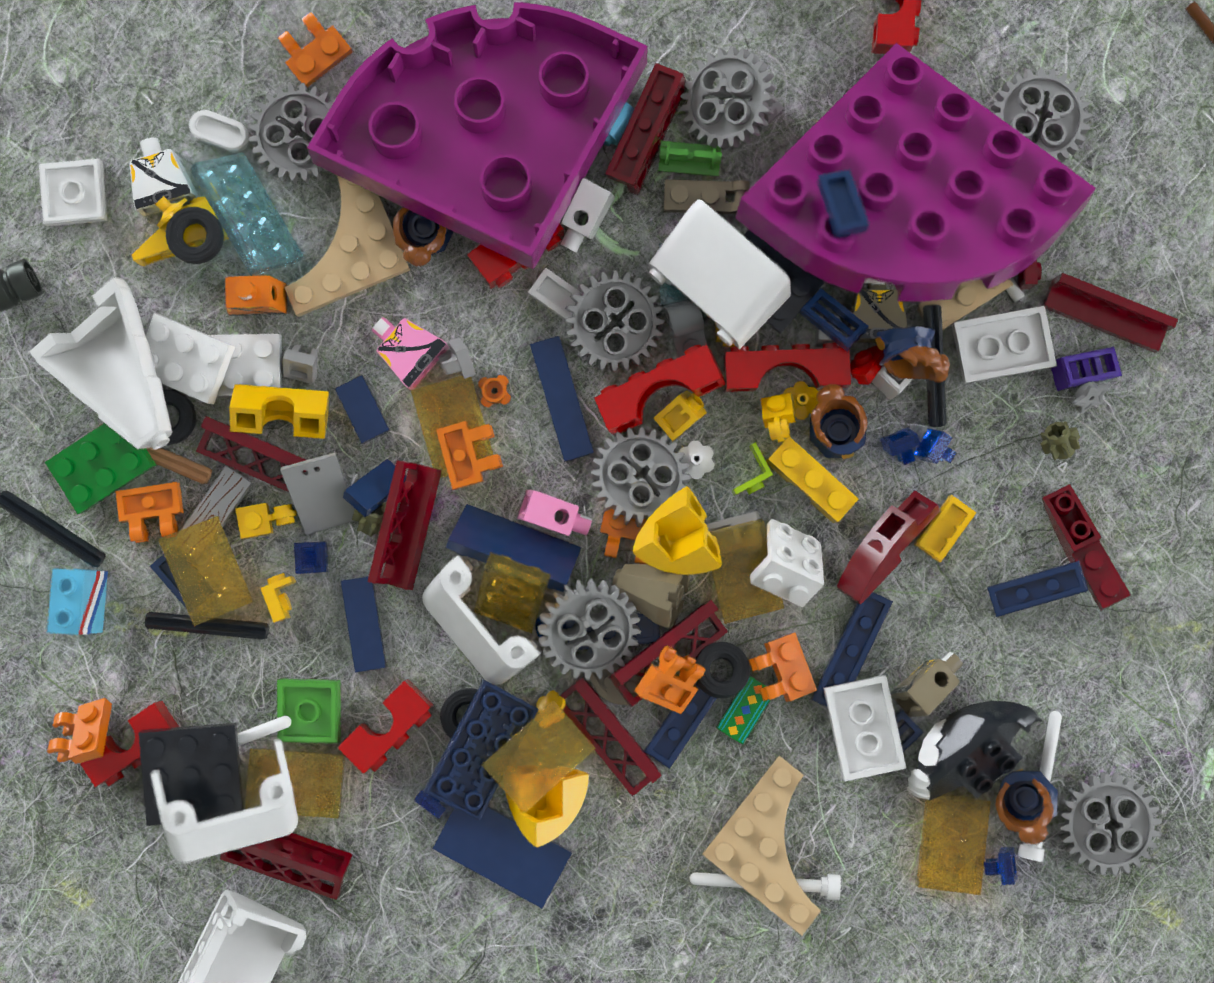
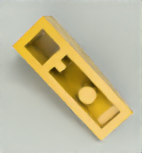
[132,196,229,267]

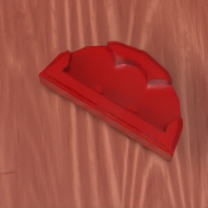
[850,345,884,385]

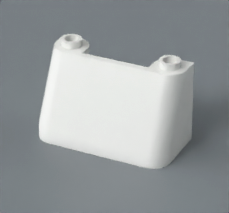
[648,199,791,349]
[422,555,543,685]
[178,889,306,983]

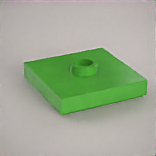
[277,678,341,743]

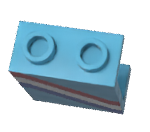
[47,568,108,635]

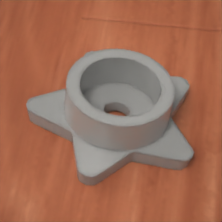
[1073,382,1110,414]

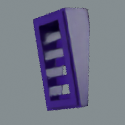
[1051,347,1122,391]

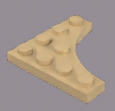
[284,175,410,317]
[702,756,821,936]

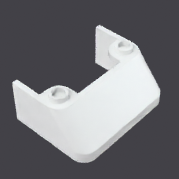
[151,739,298,862]

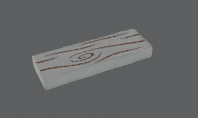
[173,466,253,559]

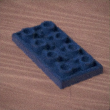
[446,504,582,593]
[423,679,539,821]
[432,806,572,909]

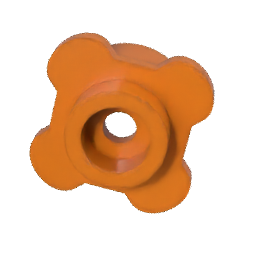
[478,375,511,407]

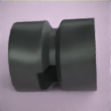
[0,258,42,312]

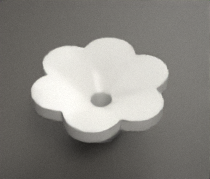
[678,440,714,479]

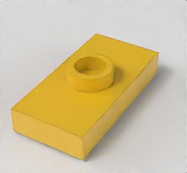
[914,494,976,563]

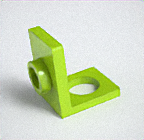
[731,442,773,496]

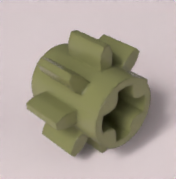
[1040,422,1080,460]
[352,502,387,537]

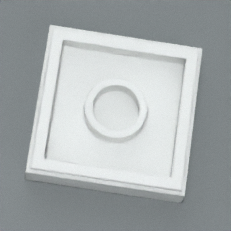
[39,158,107,226]

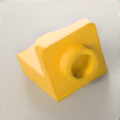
[653,390,707,441]
[260,573,296,623]

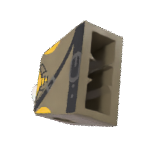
[848,282,908,343]
[890,652,963,717]

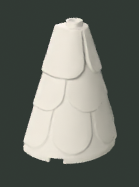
[30,277,172,450]

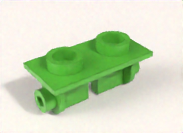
[658,141,722,177]

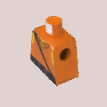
[225,275,287,316]

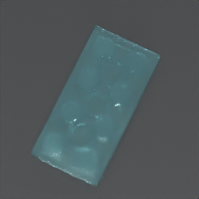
[190,152,304,276]

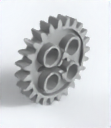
[680,46,777,150]
[990,67,1092,162]
[248,83,335,184]
[564,270,664,371]
[589,427,691,527]
[538,579,641,680]
[1057,772,1162,876]

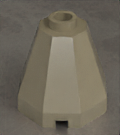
[612,564,690,628]

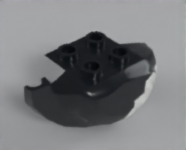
[907,701,1043,800]

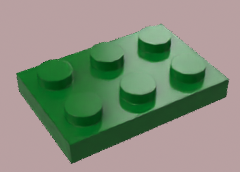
[45,423,156,514]

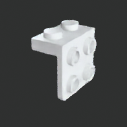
[750,519,824,607]

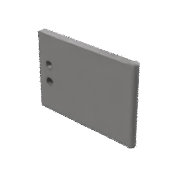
[281,453,356,535]

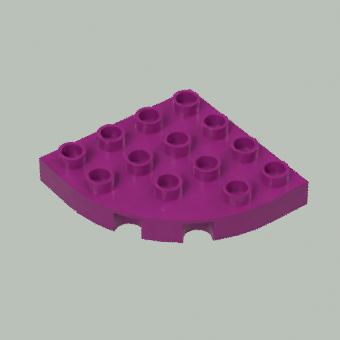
[307,2,648,270]
[735,43,1097,302]

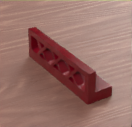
[605,63,687,196]
[1042,273,1178,353]
[195,416,320,492]
[367,460,442,590]
[609,600,728,707]
[559,676,662,797]
[220,833,353,900]

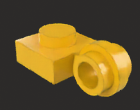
[761,392,796,442]
[235,503,297,539]

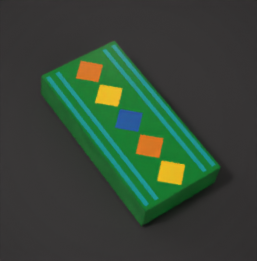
[716,676,770,745]

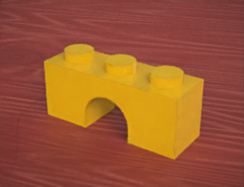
[229,384,329,439]
[766,437,859,523]

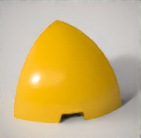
[633,486,721,575]
[503,765,589,847]

